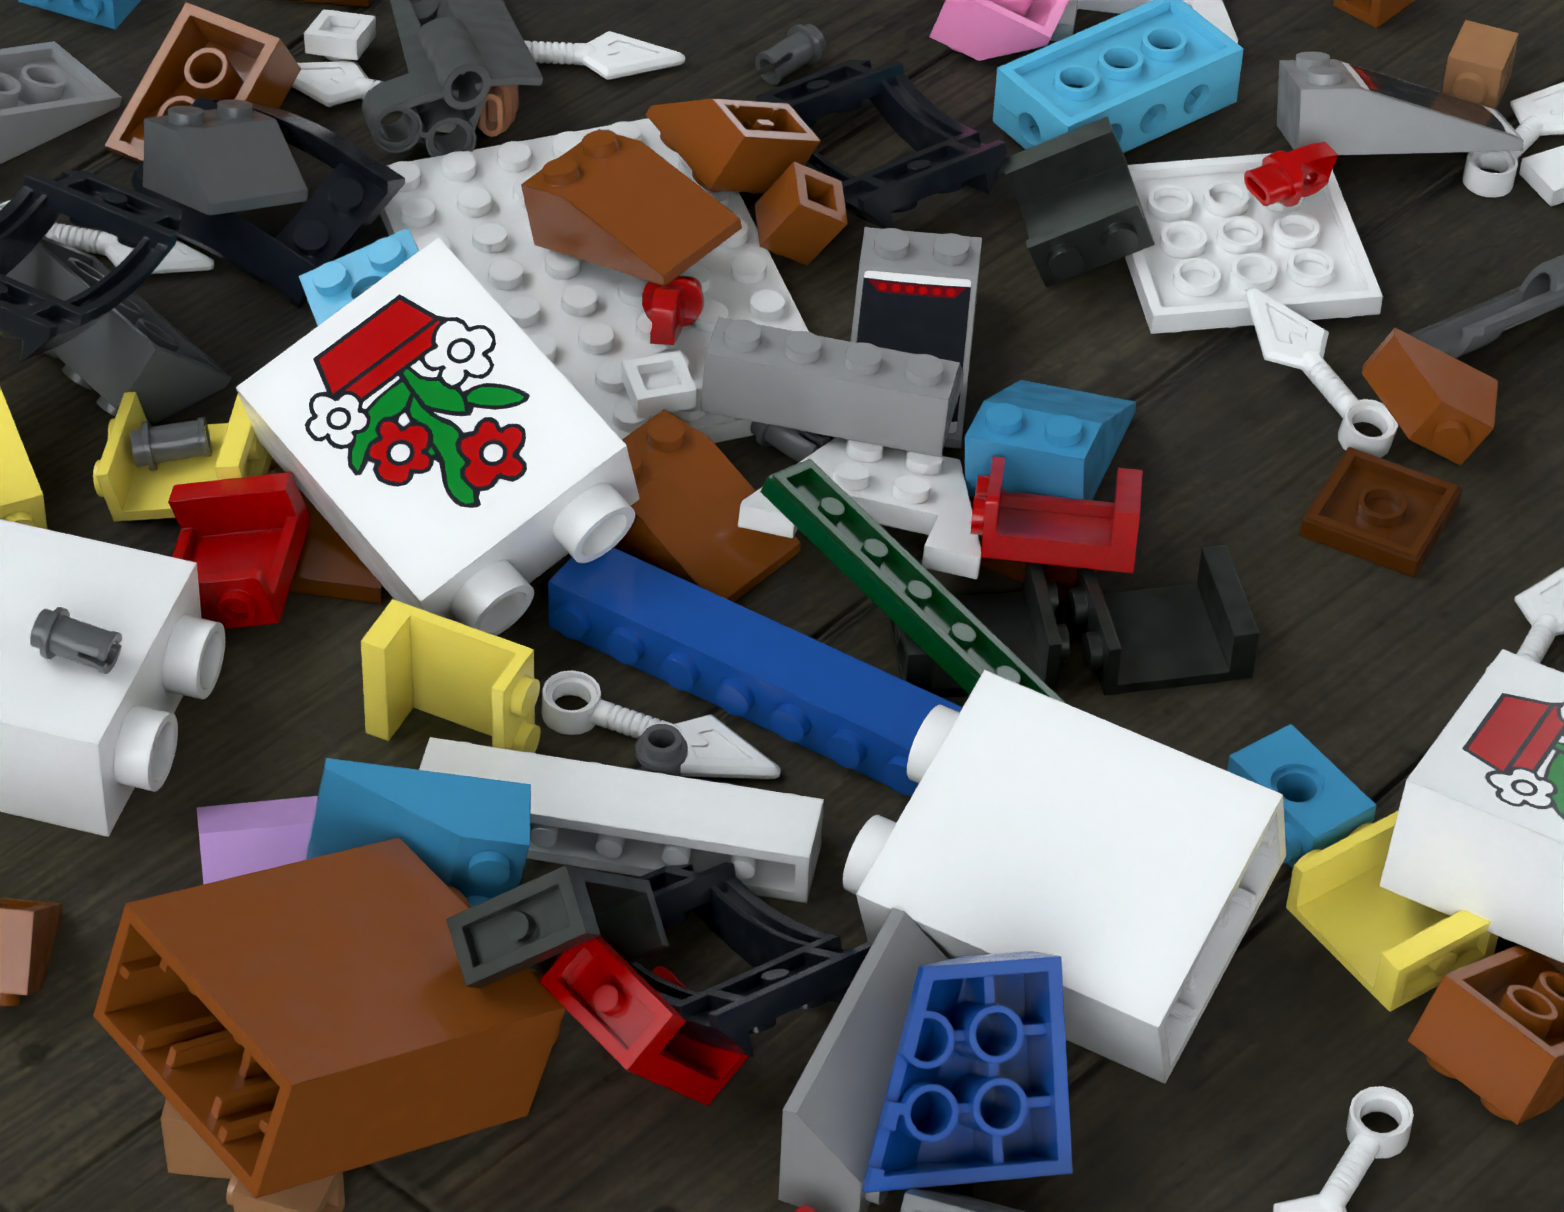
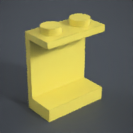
[93,392,272,522]
[361,599,541,753]
[1286,811,1498,1012]

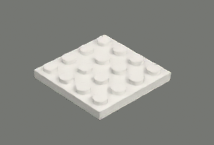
[1125,153,1383,334]

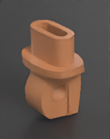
[477,85,519,137]

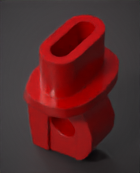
[1244,142,1338,207]
[642,276,704,345]

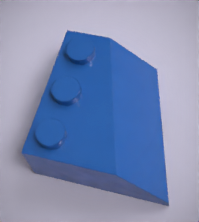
[861,951,1073,1193]

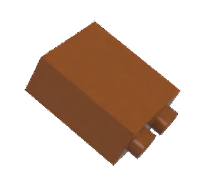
[93,837,566,1199]

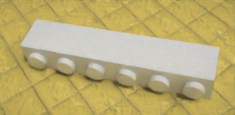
[419,737,824,903]

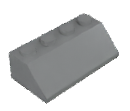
[701,317,964,457]
[778,907,948,1212]

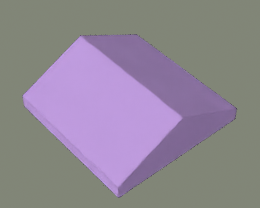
[197,796,318,884]

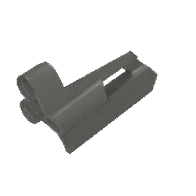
[362,0,544,157]
[1409,254,1564,359]

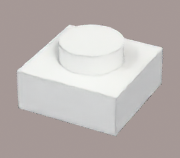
[304,9,376,62]
[622,350,697,418]

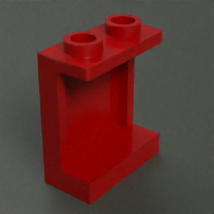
[970,456,1143,573]
[168,472,311,629]
[539,936,749,1106]

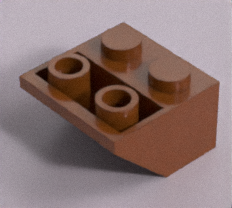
[645,98,821,194]

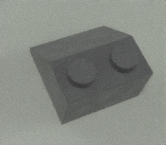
[143,100,308,216]

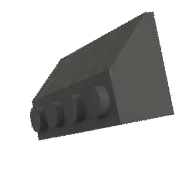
[6,236,232,424]

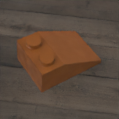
[105,2,301,163]
[521,129,742,286]
[614,409,801,602]
[1408,945,1564,1125]

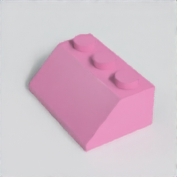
[930,0,1069,61]

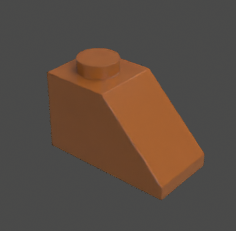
[1362,328,1498,466]

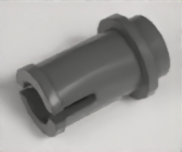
[755,24,826,85]
[130,417,212,471]
[750,421,831,463]
[30,607,122,674]
[635,724,688,777]

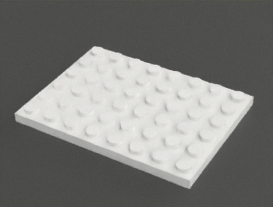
[380,118,809,443]

